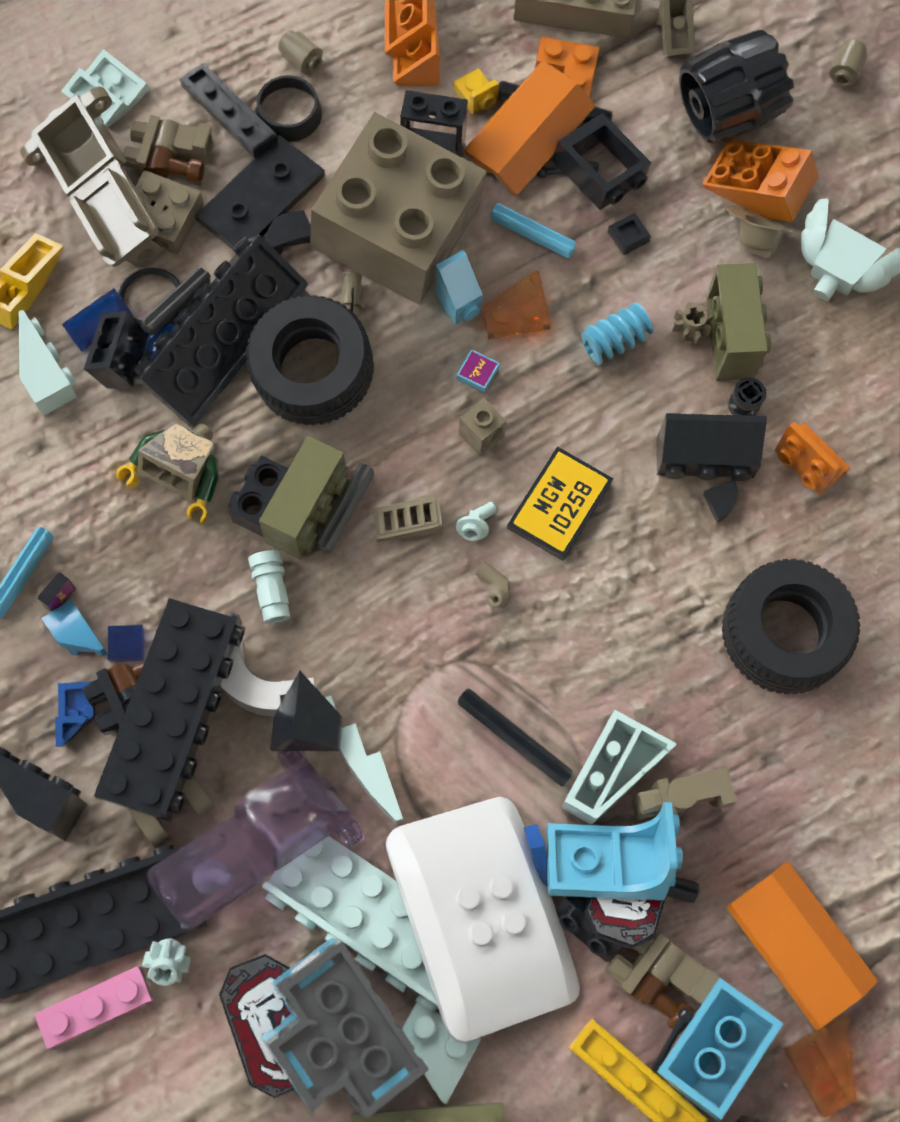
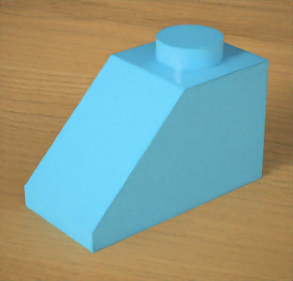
[435,250,483,325]

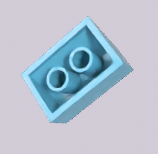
[657,978,784,1121]

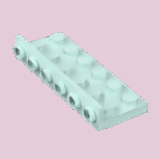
[262,822,438,1013]

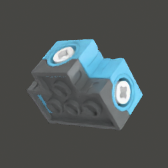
[260,938,429,1119]

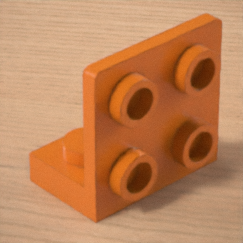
[774,422,850,495]

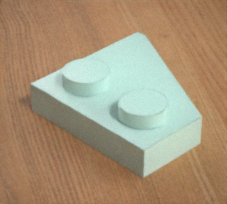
[402,1002,481,1104]

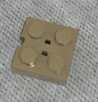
[135,170,204,255]

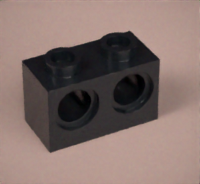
[84,311,149,389]
[228,455,289,537]

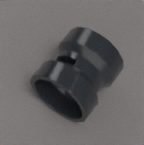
[728,378,766,416]

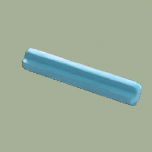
[490,204,576,258]
[0,527,54,618]

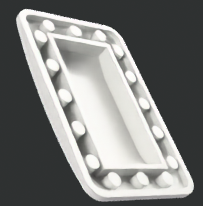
[386,797,580,1042]

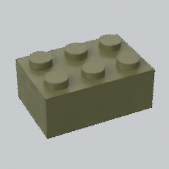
[706,263,771,381]
[259,436,349,560]

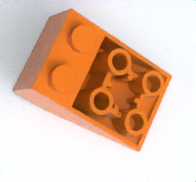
[702,139,819,223]

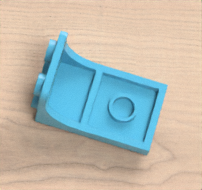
[546,802,683,900]

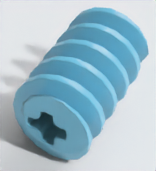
[581,303,653,365]

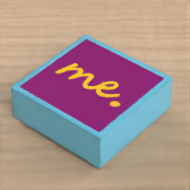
[456,349,500,393]

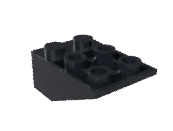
[0,747,87,842]

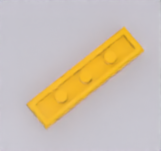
[568,1019,708,1122]

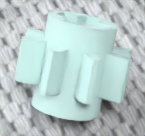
[142,939,191,985]

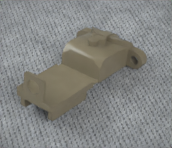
[20,87,164,268]

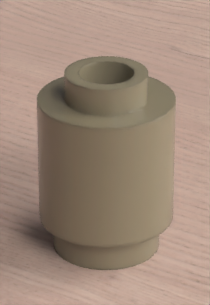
[278,30,323,74]
[829,39,867,87]

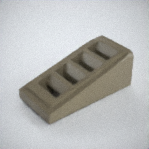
[373,496,443,542]

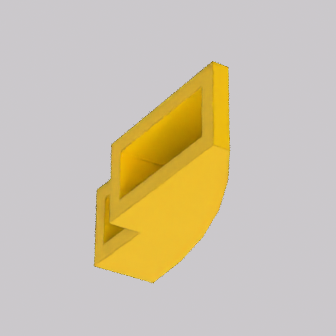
[0,233,63,330]

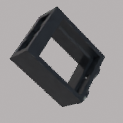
[400,90,468,158]
[552,113,652,210]

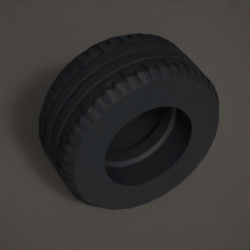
[246,295,374,426]
[722,559,860,694]

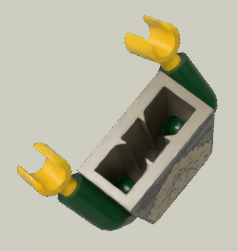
[116,424,219,525]

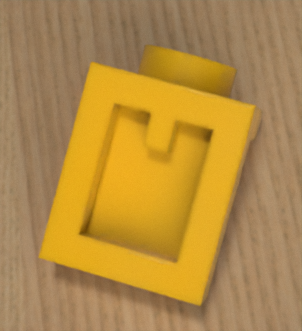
[453,68,499,114]

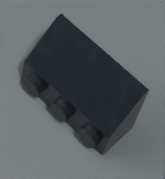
[656,413,767,481]

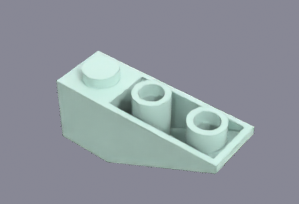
[19,310,77,416]

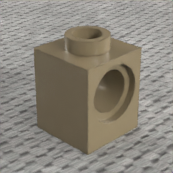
[459,398,506,456]

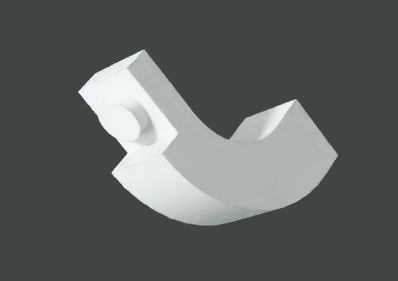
[220,640,316,717]

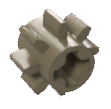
[672,302,713,344]

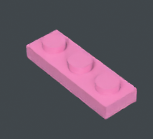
[34,966,154,1049]

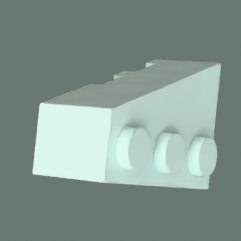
[561,709,677,825]

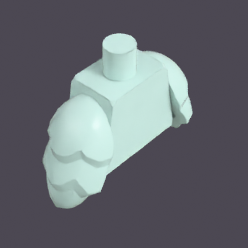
[800,199,900,301]

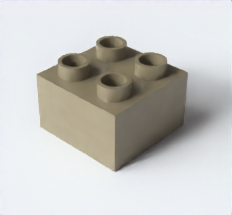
[311,112,487,305]

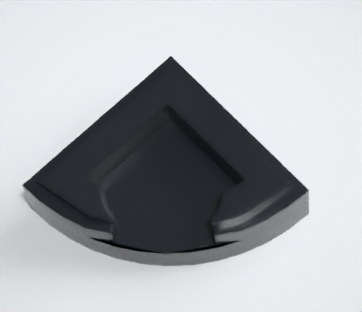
[703,479,737,523]

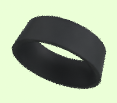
[256,75,322,142]

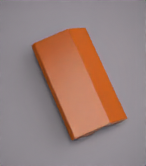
[463,61,595,195]
[726,861,878,1031]

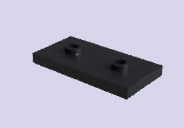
[195,135,325,250]

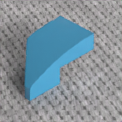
[42,599,107,656]

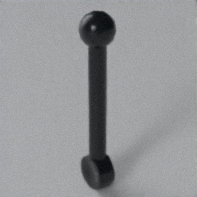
[536,161,599,178]
[651,1008,693,1074]

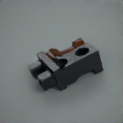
[82,661,145,736]

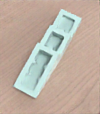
[325,696,403,826]

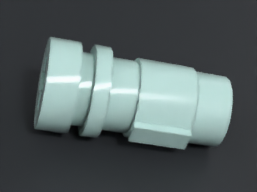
[248,550,291,624]

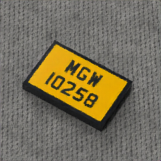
[507,446,614,561]

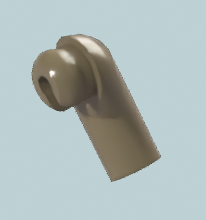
[475,561,510,608]

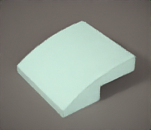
[61,49,151,128]

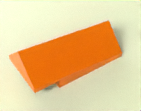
[385,0,440,86]

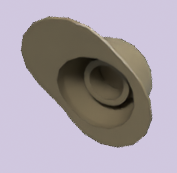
[726,205,793,258]

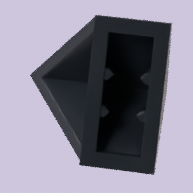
[270,671,343,751]

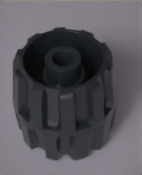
[679,30,794,143]

